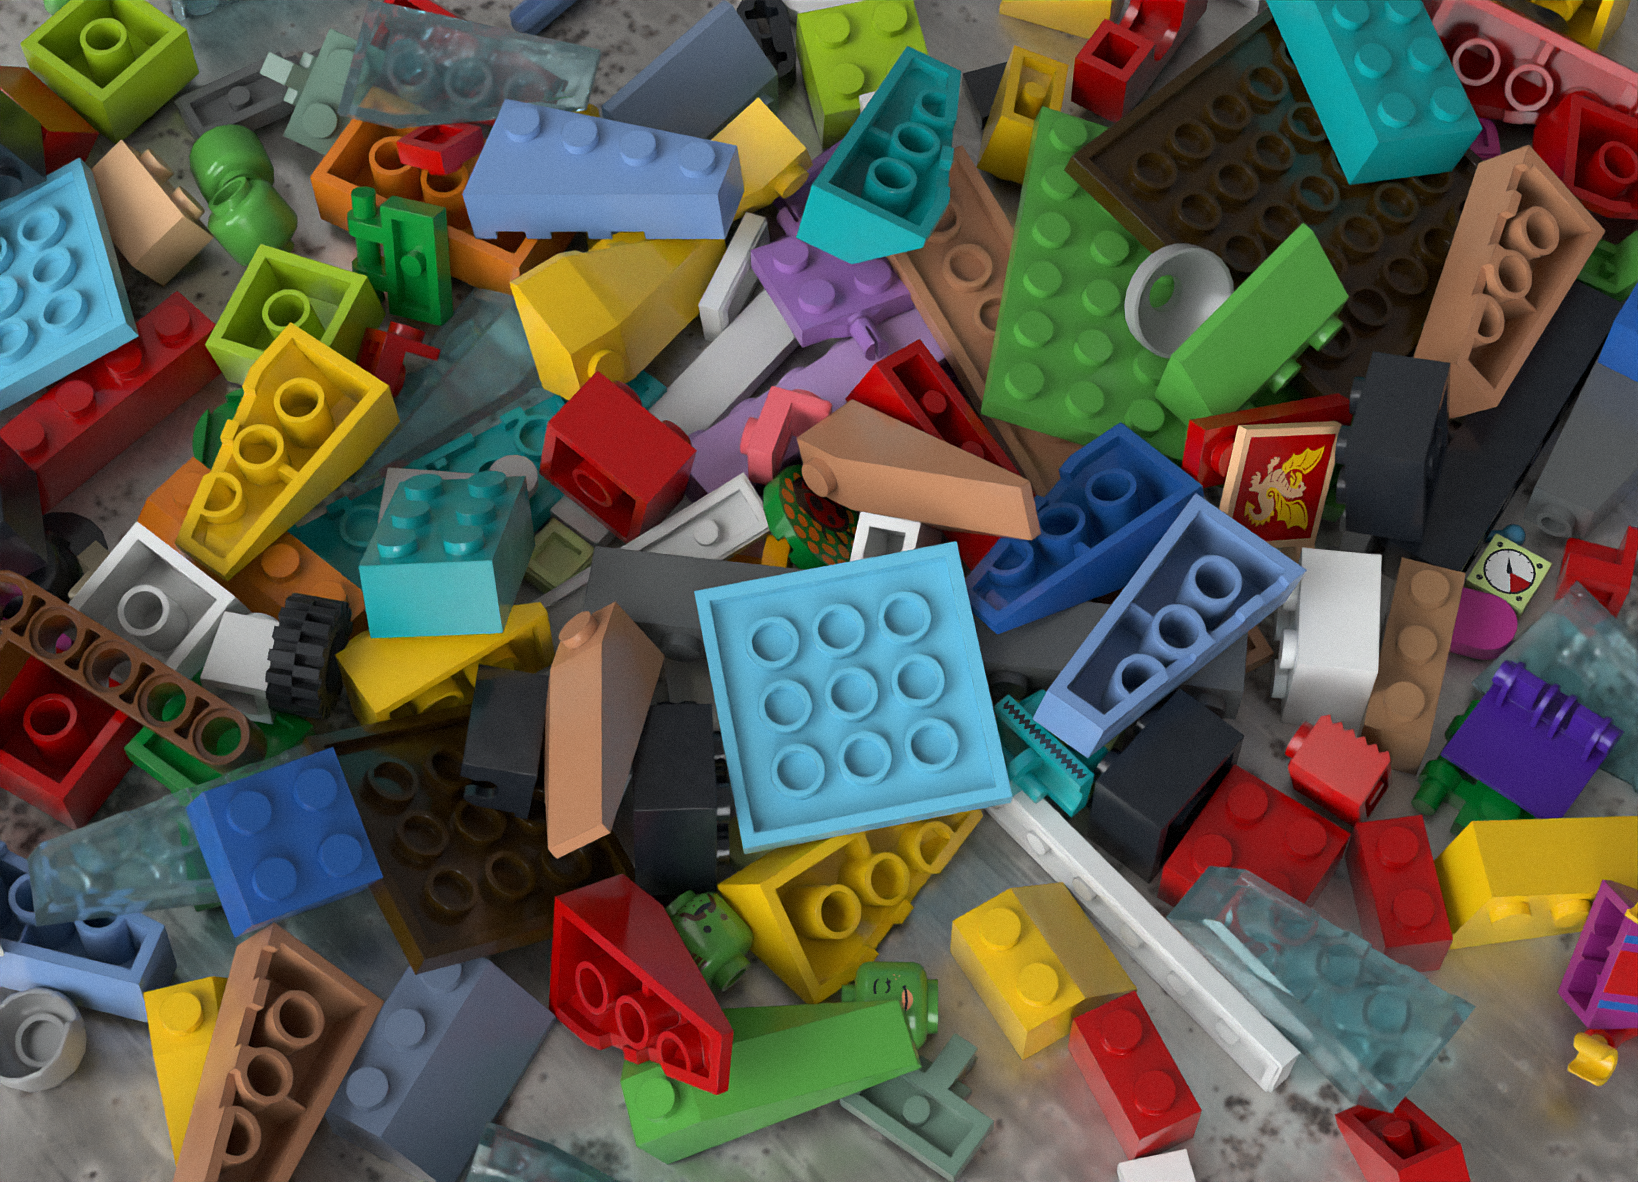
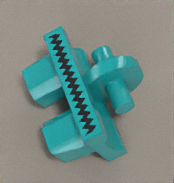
[993,689,1109,818]

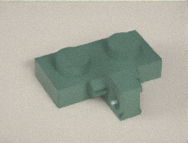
[260,28,387,155]
[840,1033,994,1182]

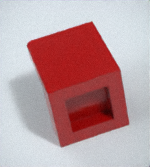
[1552,526,1638,621]

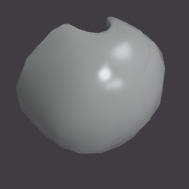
[0,987,87,1093]

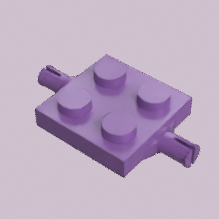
[750,205,914,361]

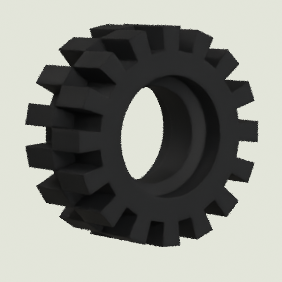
[265,593,353,720]

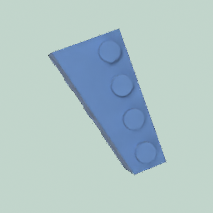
[462,99,744,239]
[1033,493,1307,758]
[0,840,177,1023]

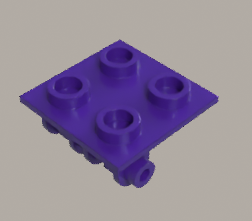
[1440,659,1624,819]

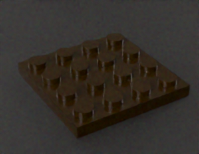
[298,703,651,975]

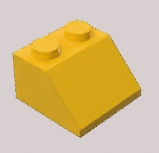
[950,882,1137,1061]

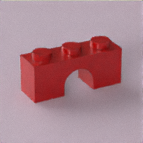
[1071,0,1208,123]

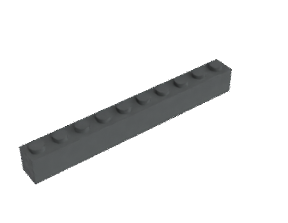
[583,546,1248,719]

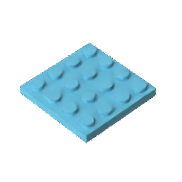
[0,158,139,411]
[694,541,1012,855]

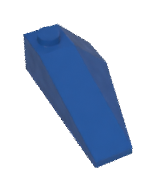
[965,422,1205,634]

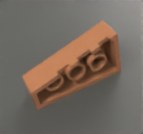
[1413,145,1605,419]
[173,922,385,1182]

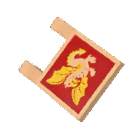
[1219,421,1342,564]

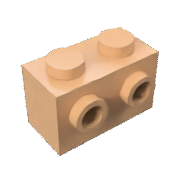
[91,139,214,286]

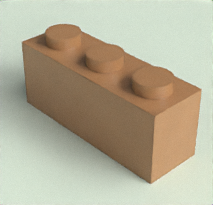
[1357,558,1466,775]

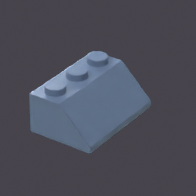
[601,0,779,140]
[324,957,556,1182]

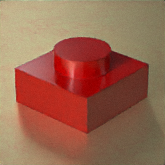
[396,117,485,175]

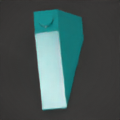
[796,46,961,264]

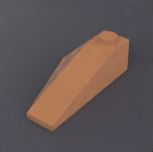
[796,399,1041,540]
[542,601,665,858]

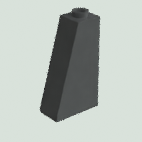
[1523,348,1638,540]

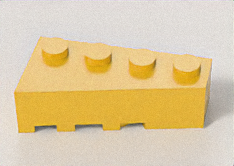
[1434,816,1638,950]

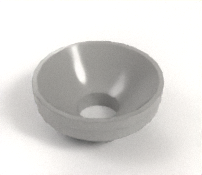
[1124,244,1234,359]

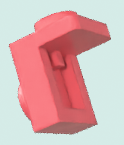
[740,385,832,485]

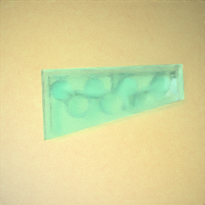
[27,744,308,927]
[1166,866,1476,1113]

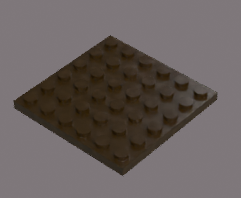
[1064,7,1483,400]

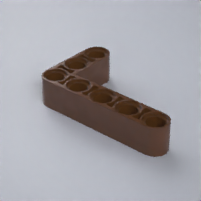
[0,570,267,778]

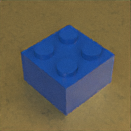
[185,747,383,938]

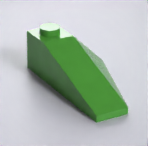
[620,1000,922,1165]

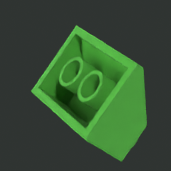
[1154,223,1349,426]

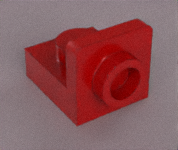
[355,321,441,399]

